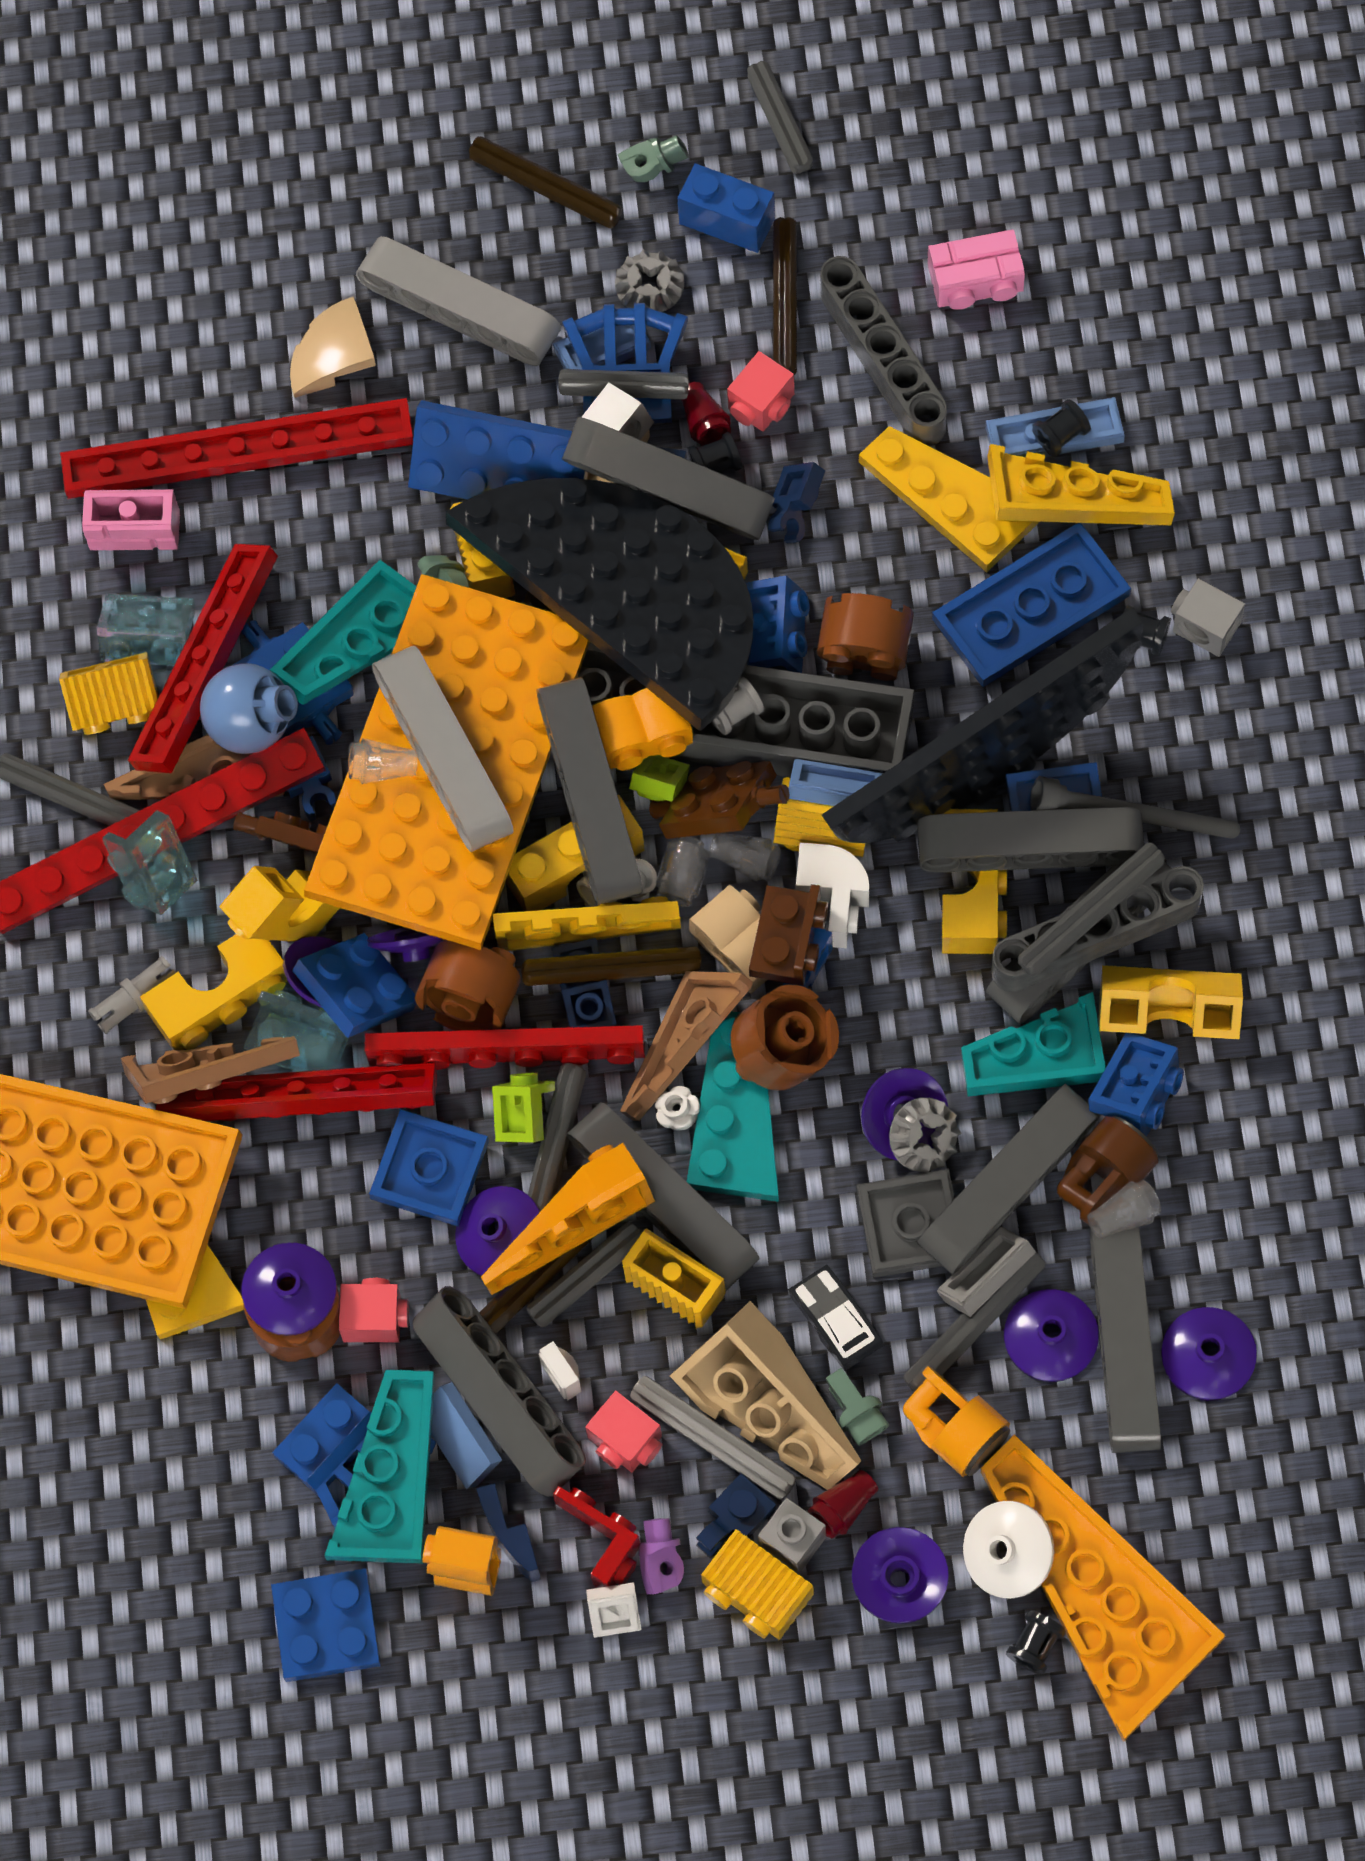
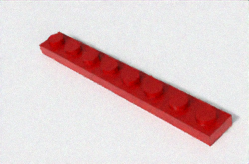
[60,398,413,499]
[0,728,326,934]

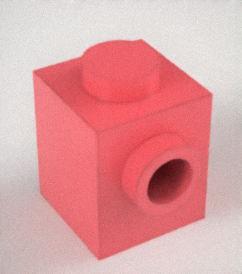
[727,351,795,432]
[339,1278,409,1343]
[585,1390,662,1473]

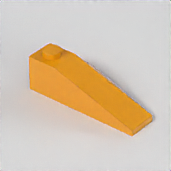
[481,1143,655,1295]

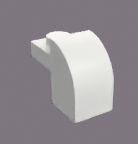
[796,842,869,948]

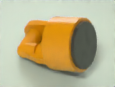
[903,1366,1010,1477]

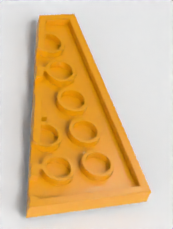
[981,1434,1225,1742]

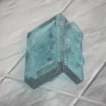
[97,594,195,666]
[102,810,198,915]
[243,990,349,1072]

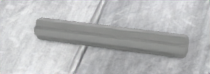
[630,1376,796,1500]

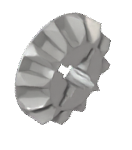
[615,249,684,312]
[889,1098,962,1173]

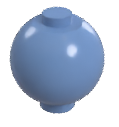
[200,663,298,754]

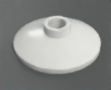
[963,1501,1054,1598]

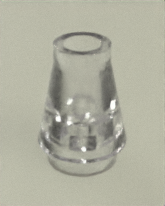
[348,738,417,784]
[709,833,781,882]
[1087,1180,1161,1239]

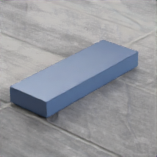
[985,397,1125,457]

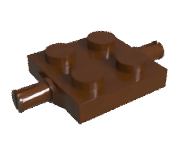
[649,761,790,839]
[233,811,327,853]

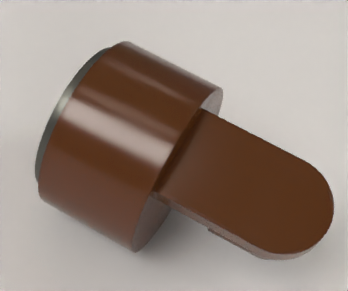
[1056,1116,1159,1226]

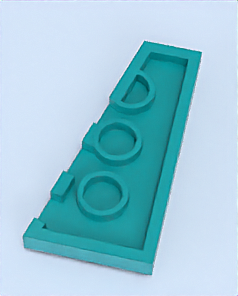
[270,560,417,705]
[686,1011,779,1202]
[324,1370,435,1564]

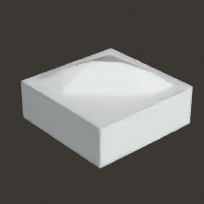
[539,1341,582,1400]
[586,1582,641,1638]

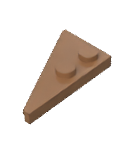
[104,734,285,800]
[620,971,753,1121]
[121,1036,300,1104]

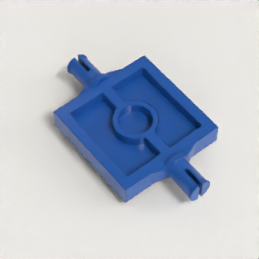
[233,620,354,745]

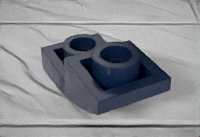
[551,938,617,1027]

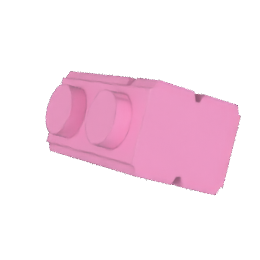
[928,229,1025,310]
[82,489,180,551]

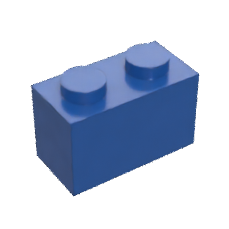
[677,163,775,253]

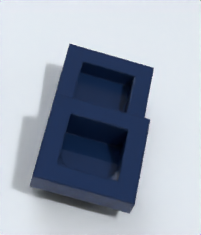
[476,1483,541,1582]

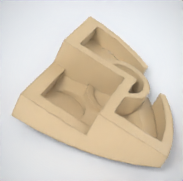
[290,296,376,398]

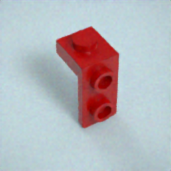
[553,1486,640,1588]

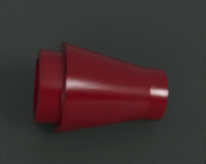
[681,382,731,446]
[808,1470,879,1539]

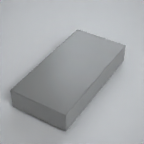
[937,1227,1036,1317]

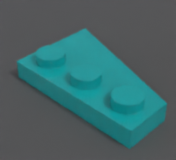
[961,992,1106,1097]

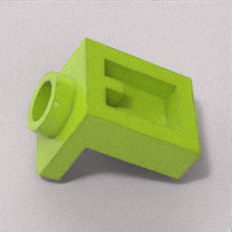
[629,755,690,802]
[492,1073,555,1143]

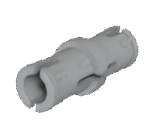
[88,956,176,1034]

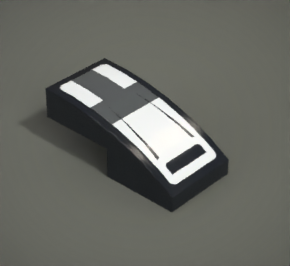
[788,1264,884,1371]

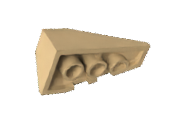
[670,1301,861,1490]

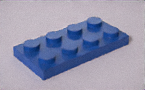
[408,400,588,499]
[932,523,1131,687]

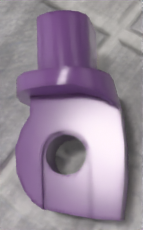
[639,1518,684,1594]

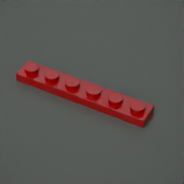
[128,544,278,774]
[365,1025,645,1070]
[156,1062,437,1121]

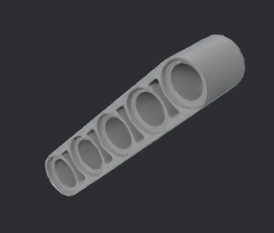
[356,236,562,366]
[372,645,514,852]

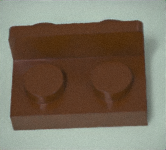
[749,884,828,986]

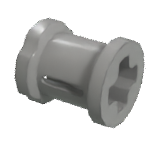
[713,677,764,735]

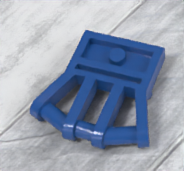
[562,303,688,423]
[272,1383,436,1529]

